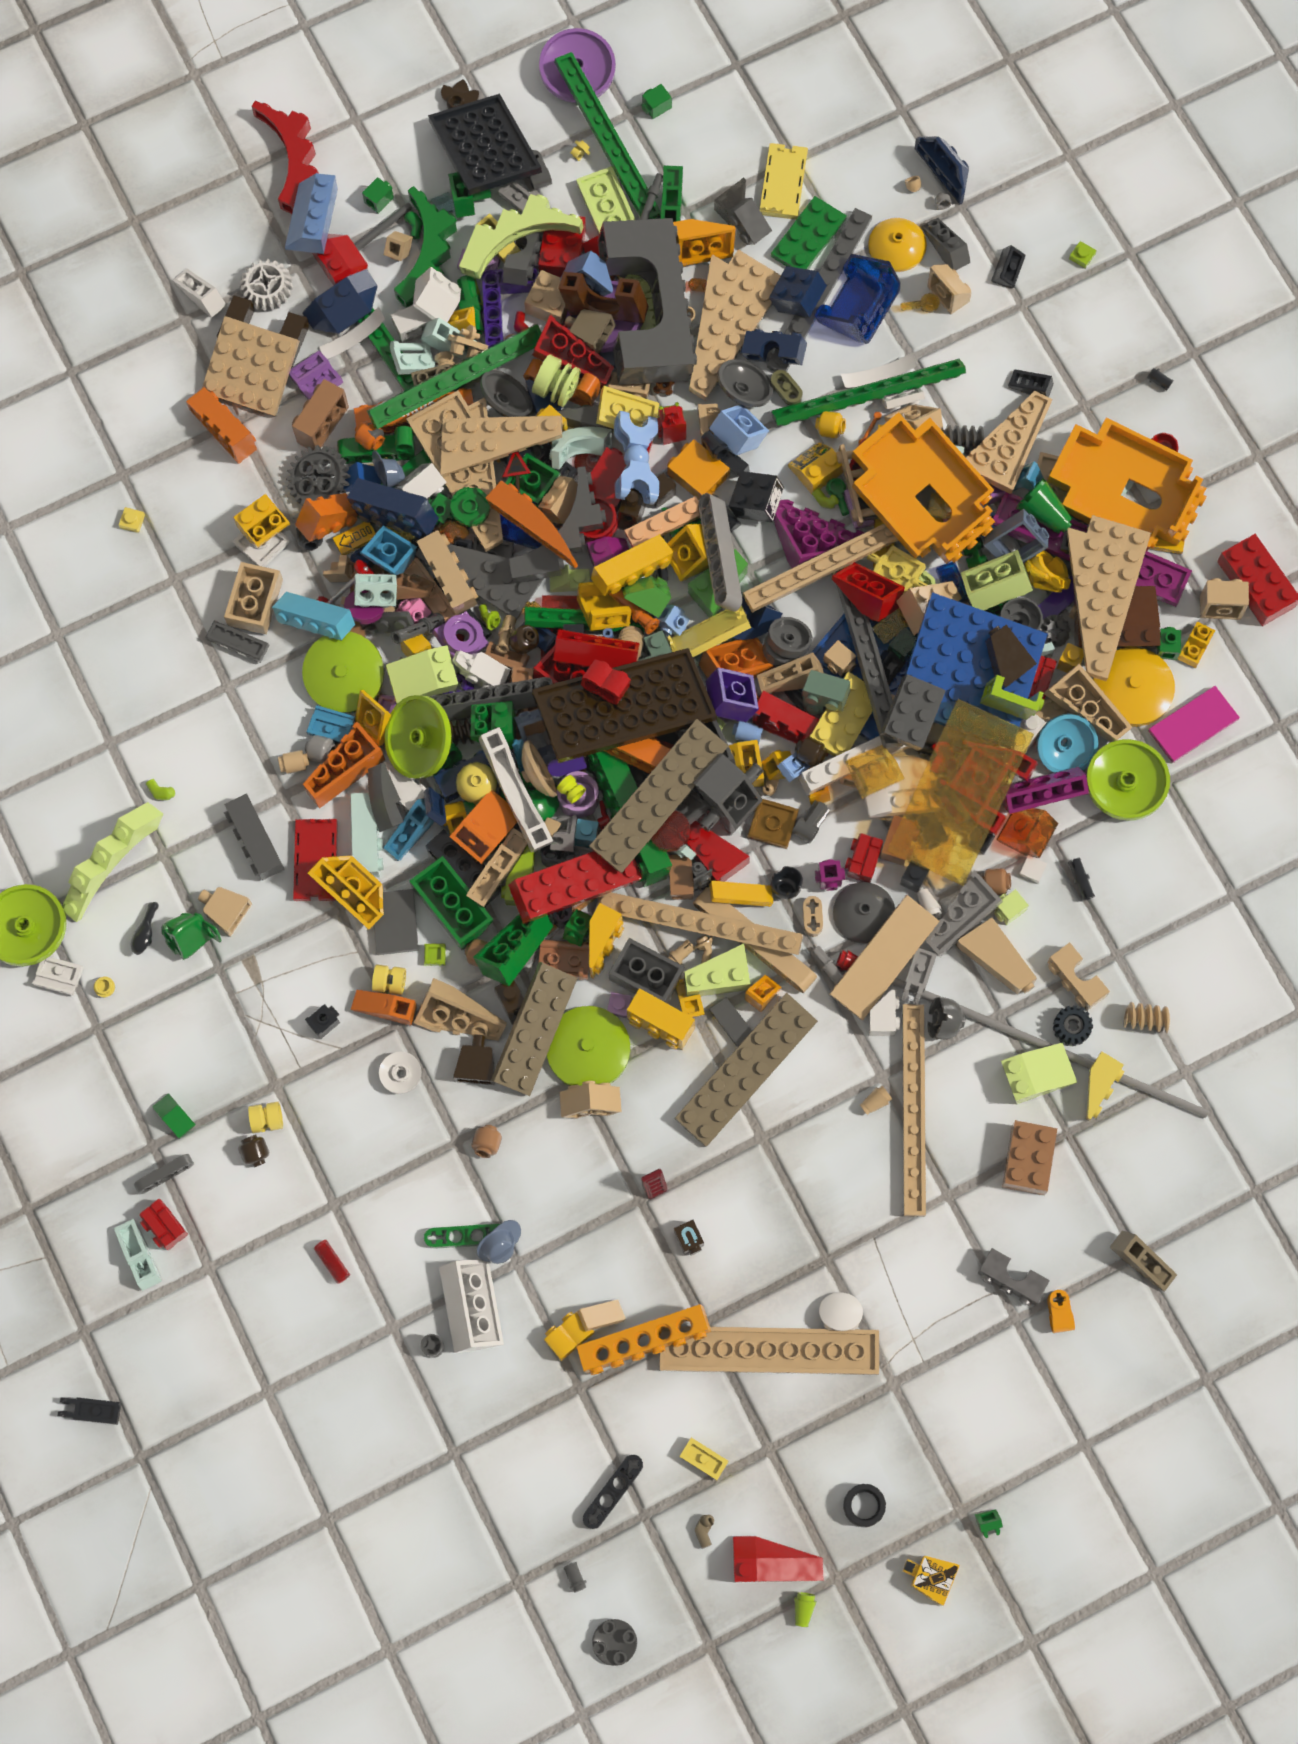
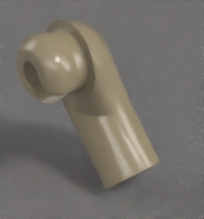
[695,1514,714,1549]

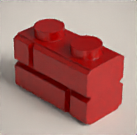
[1028,656,1057,700]
[844,833,884,883]
[139,1199,188,1250]

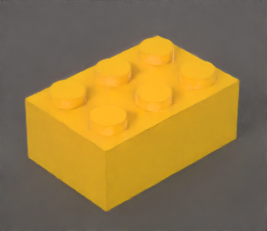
[627,988,695,1050]

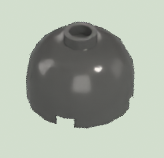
[927,997,966,1040]

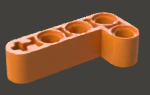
[523,358,601,406]

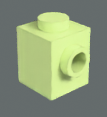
[994,889,1029,925]

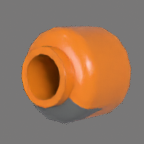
[355,420,385,450]

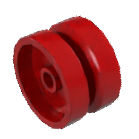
[580,495,618,543]

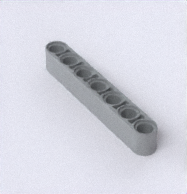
[698,493,742,612]

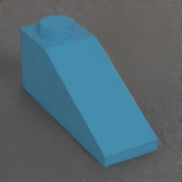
[384,798,435,861]

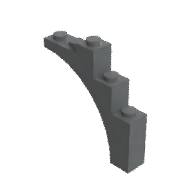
[509,466,607,583]

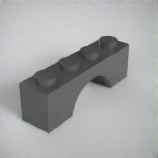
[503,231,544,286]

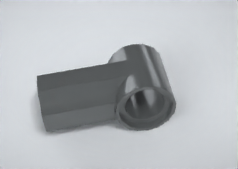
[792,800,830,844]

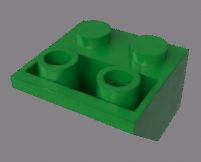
[471,701,516,749]

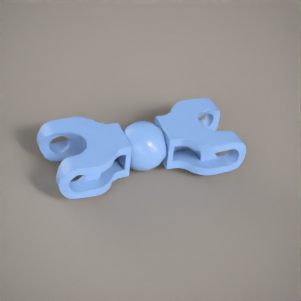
[614,411,659,505]

